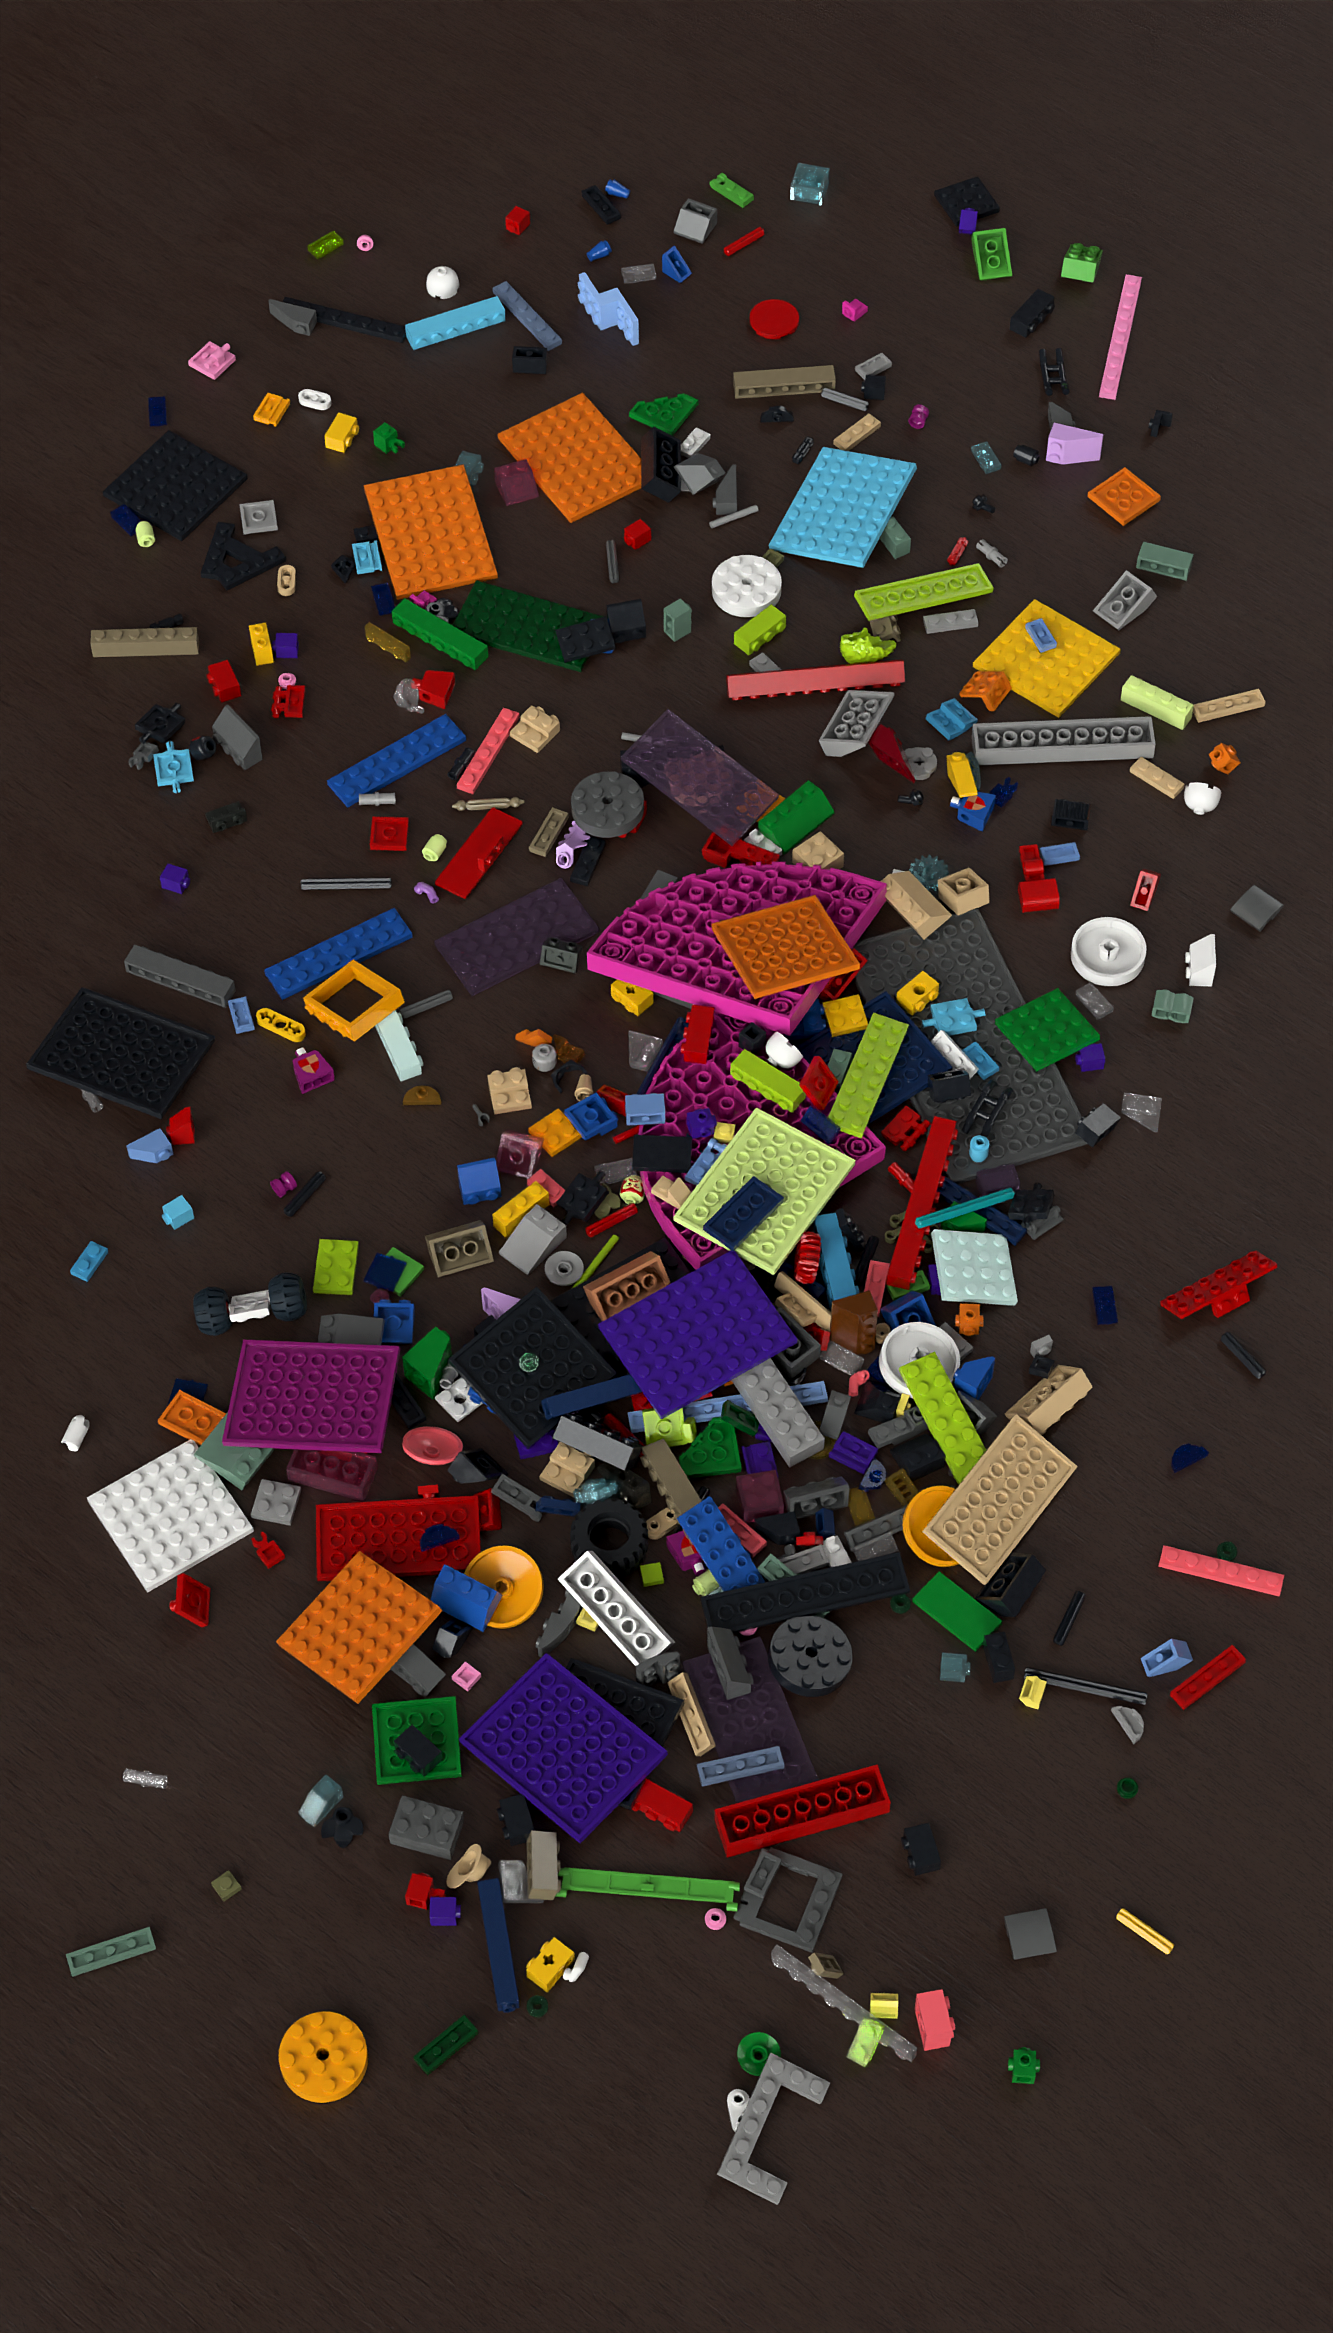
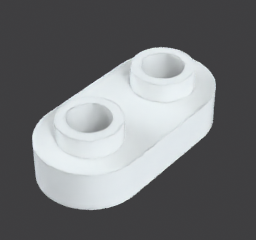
[298,389,331,410]
[727,2089,749,2131]

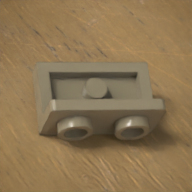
[870,615,901,642]

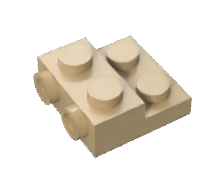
[510,705,560,753]
[487,1067,532,1114]
[539,1442,595,1498]

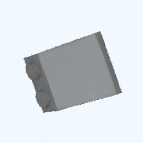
[1093,570,1157,630]
[499,1204,567,1275]

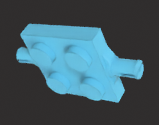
[153,741,194,793]
[922,998,985,1036]

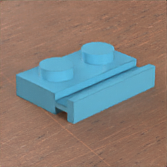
[352,540,382,574]

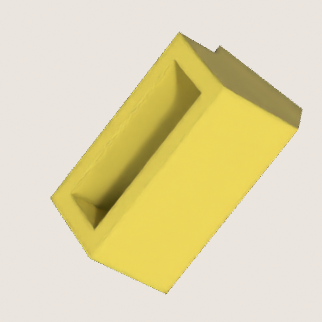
[1019,1676,1047,1709]
[870,1993,898,2019]

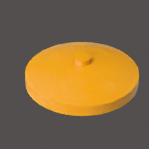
[903,1486,959,1567]
[464,1546,544,1629]

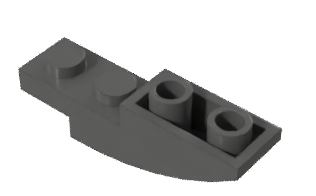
[868,1406,928,1448]
[536,1589,583,1657]

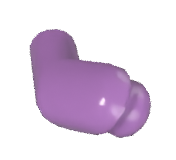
[414,882,439,903]

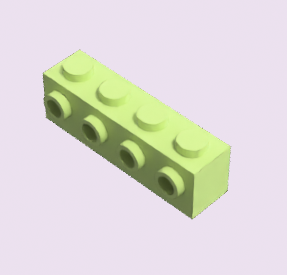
[1121,675,1194,730]

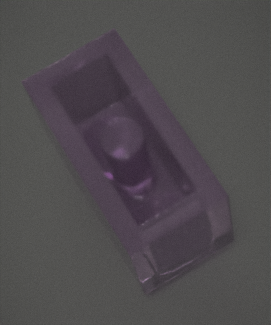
[975,1164,1020,1197]

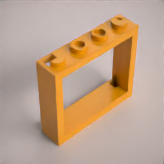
[303,959,405,1042]

